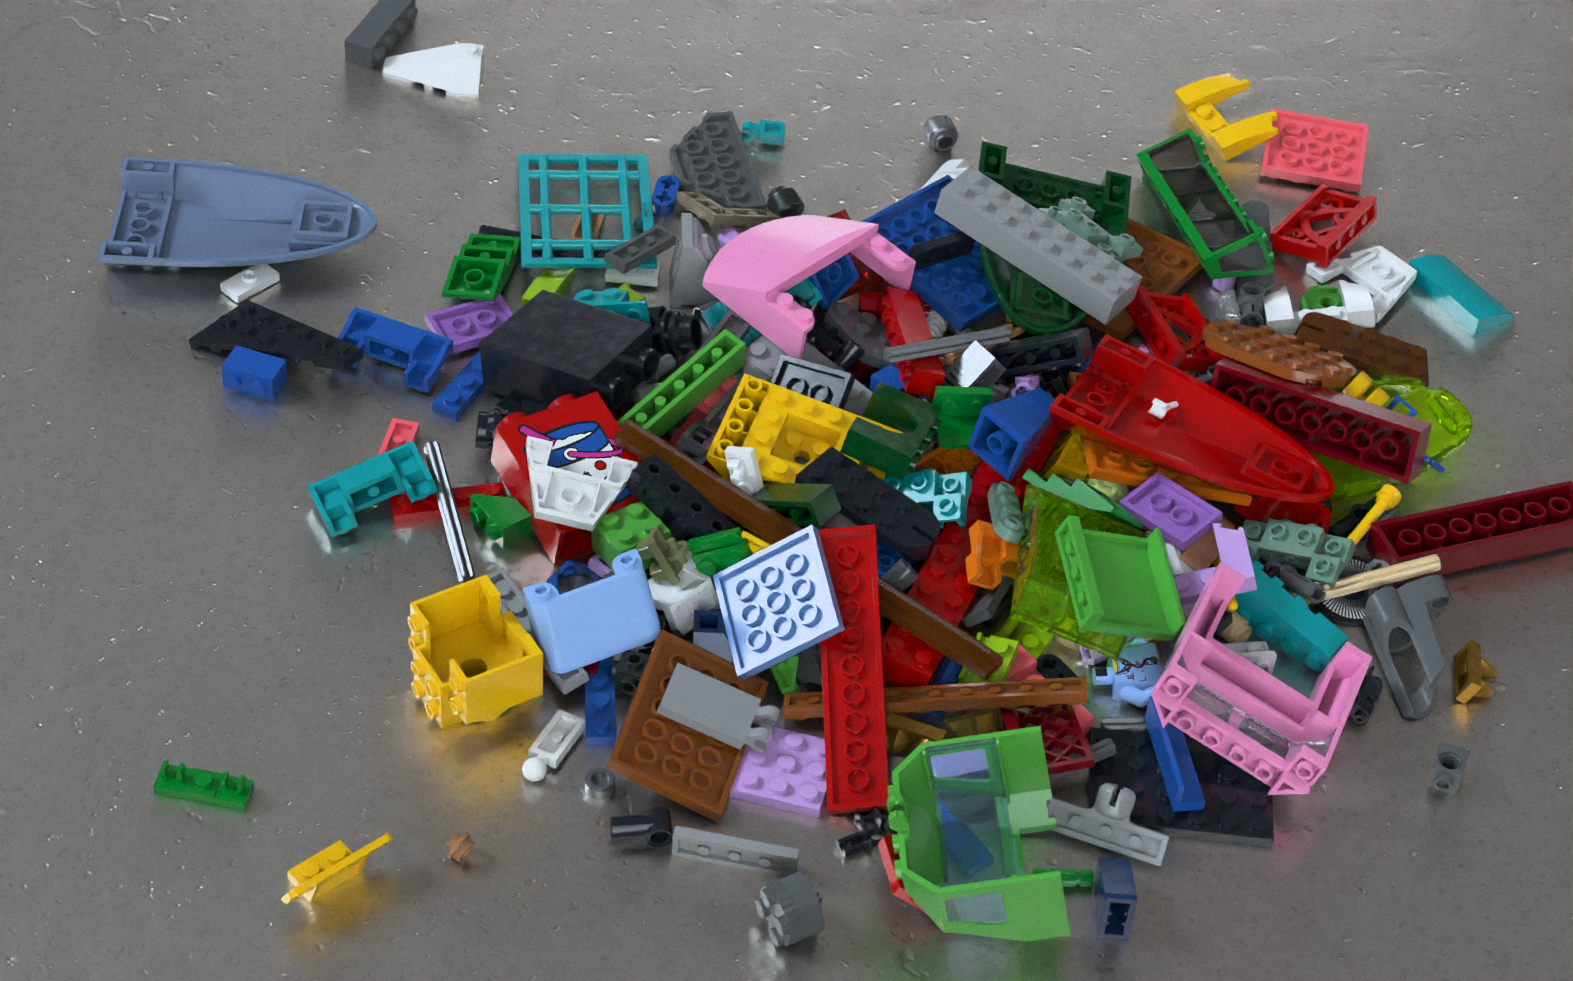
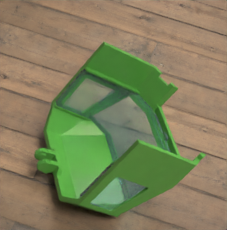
[887,726,1071,942]

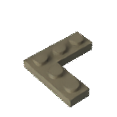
[676,191,781,229]

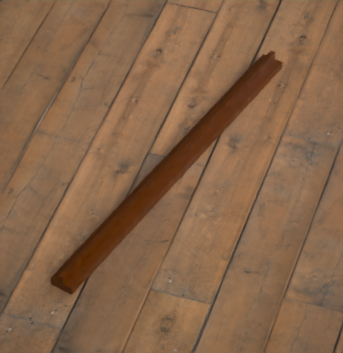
[614,419,1004,681]

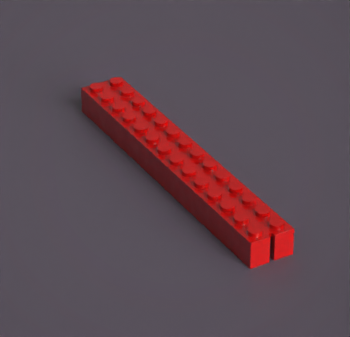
[882,422,1063,687]

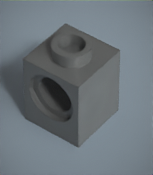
[1426,741,1470,795]

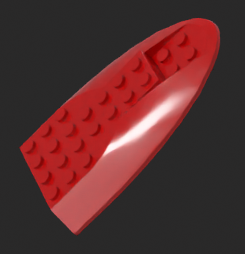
[1049,334,1335,503]

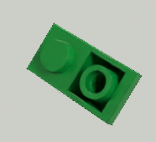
[468,494,531,549]

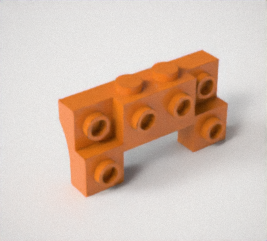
[965,520,1073,612]

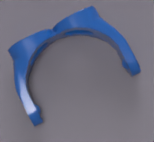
[546,559,602,595]

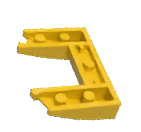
[1174,73,1279,162]

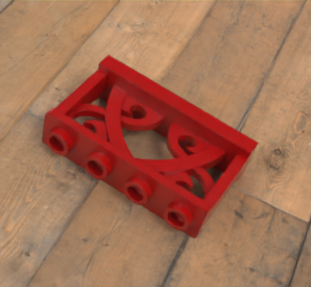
[1270,184,1377,268]
[1125,286,1227,373]

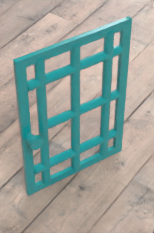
[518,154,657,269]

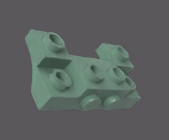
[1038,197,1143,262]
[1242,518,1356,588]

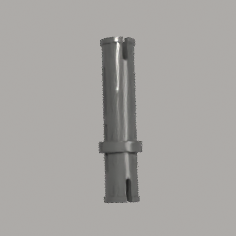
[1264,559,1326,603]

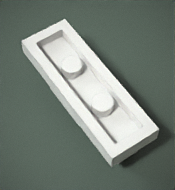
[724,446,764,528]

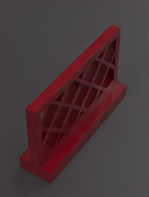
[996,704,1095,775]

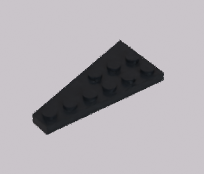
[188,300,363,371]

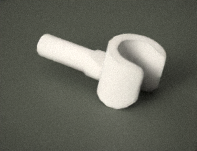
[1148,398,1179,419]

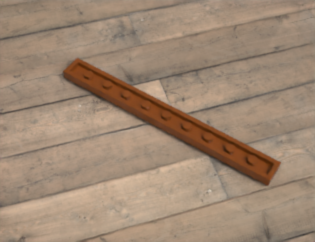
[783,677,1088,721]

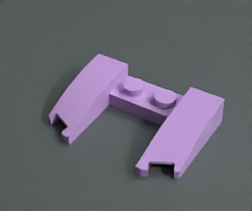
[1173,523,1257,605]

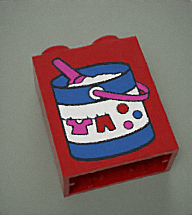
[491,391,657,565]

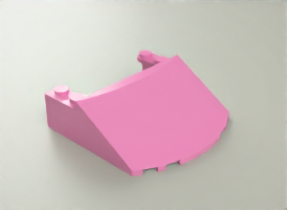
[702,215,916,359]

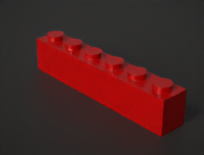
[877,286,945,398]

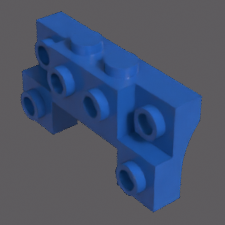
[337,307,453,393]

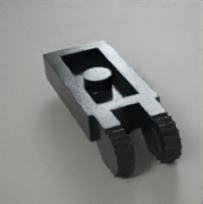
[676,418,719,459]

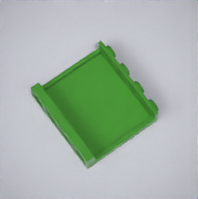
[1055,515,1186,642]

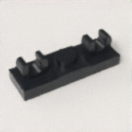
[1041,365,1071,399]

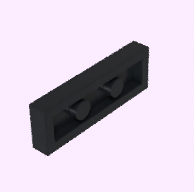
[908,231,976,271]

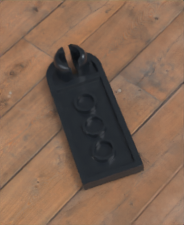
[795,446,940,561]

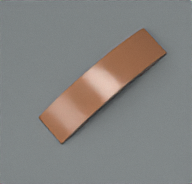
[1180,516,1235,571]

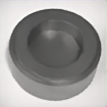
[584,768,616,799]

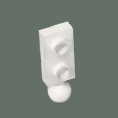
[522,709,586,782]

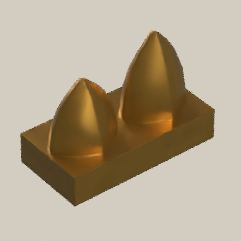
[1453,640,1497,704]
[886,712,947,755]

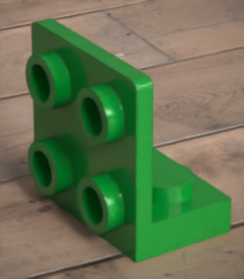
[932,386,992,449]

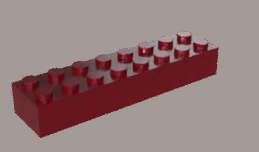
[1211,357,1432,484]
[1365,480,1573,585]

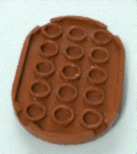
[1201,319,1356,387]

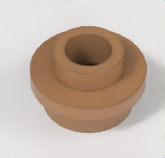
[446,832,475,863]

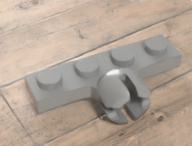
[1047,783,1170,866]

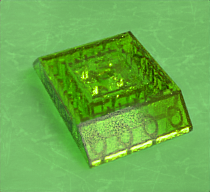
[1010,484,1143,660]

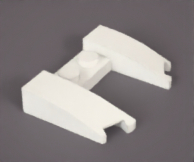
[1263,280,1375,335]

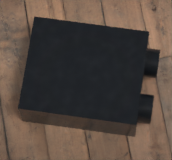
[479,290,660,411]

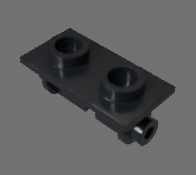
[1349,665,1383,724]

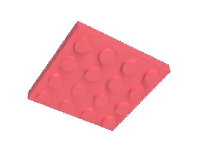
[1260,108,1369,193]

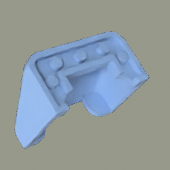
[523,549,661,674]

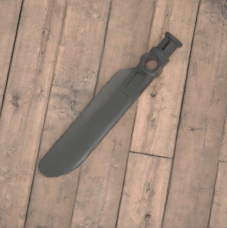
[1234,200,1274,328]

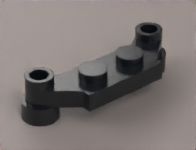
[793,294,865,372]

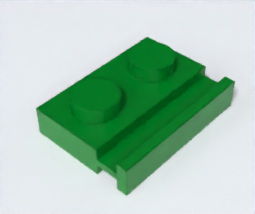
[687,527,753,579]

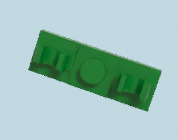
[153,760,254,811]

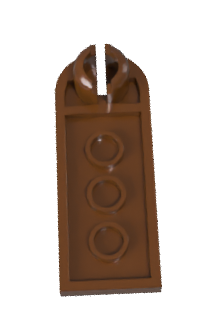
[1294,312,1429,392]

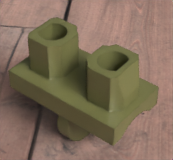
[636,525,690,585]

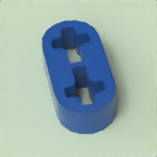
[652,175,680,215]

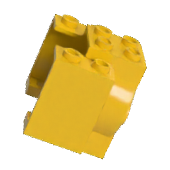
[407,574,543,729]

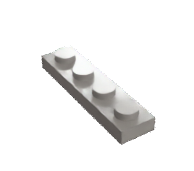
[672,826,799,877]

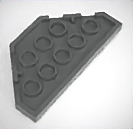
[669,111,767,209]
[824,301,952,372]

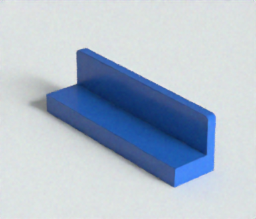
[1145,696,1205,812]

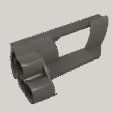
[1362,575,1454,720]

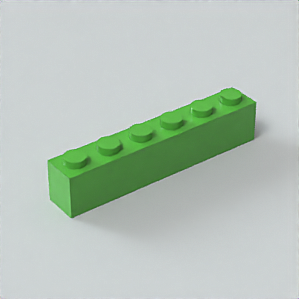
[617,329,746,437]

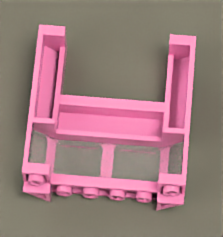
[1151,562,1372,795]

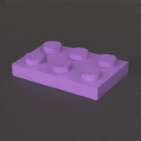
[425,294,513,354]
[1119,472,1223,551]

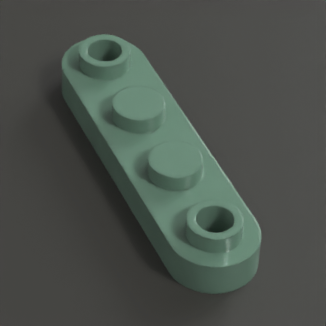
[987,481,1025,544]

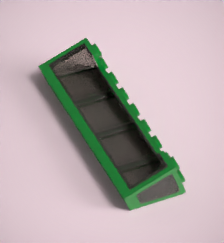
[1136,128,1275,279]

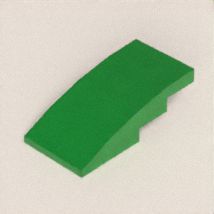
[442,233,521,301]
[1022,468,1144,529]

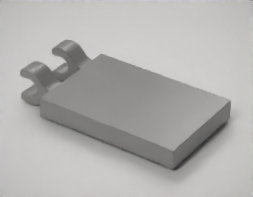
[656,663,780,752]

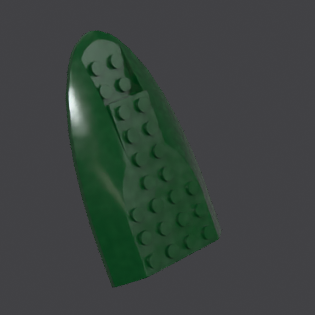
[978,141,1131,336]

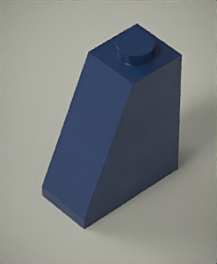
[1094,858,1137,940]

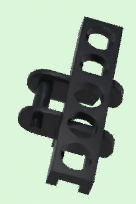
[836,807,898,858]

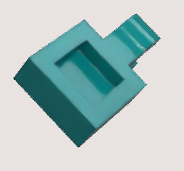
[741,120,785,146]

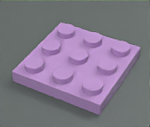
[729,723,827,818]

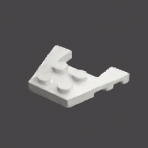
[1306,245,1417,323]
[526,436,638,531]

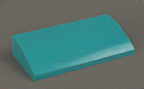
[1409,254,1514,336]

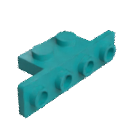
[573,288,651,324]

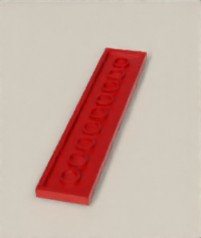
[818,524,890,814]

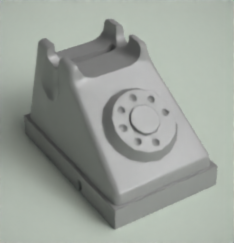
[669,213,718,308]

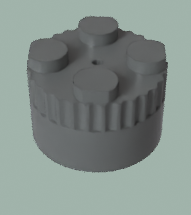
[755,872,824,947]

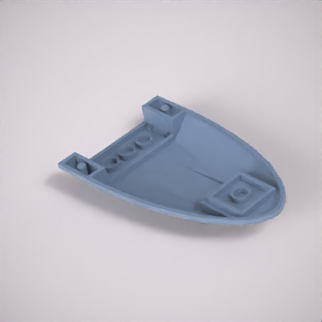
[97,156,377,269]

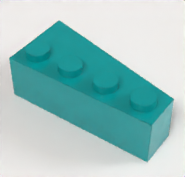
[1235,560,1349,673]

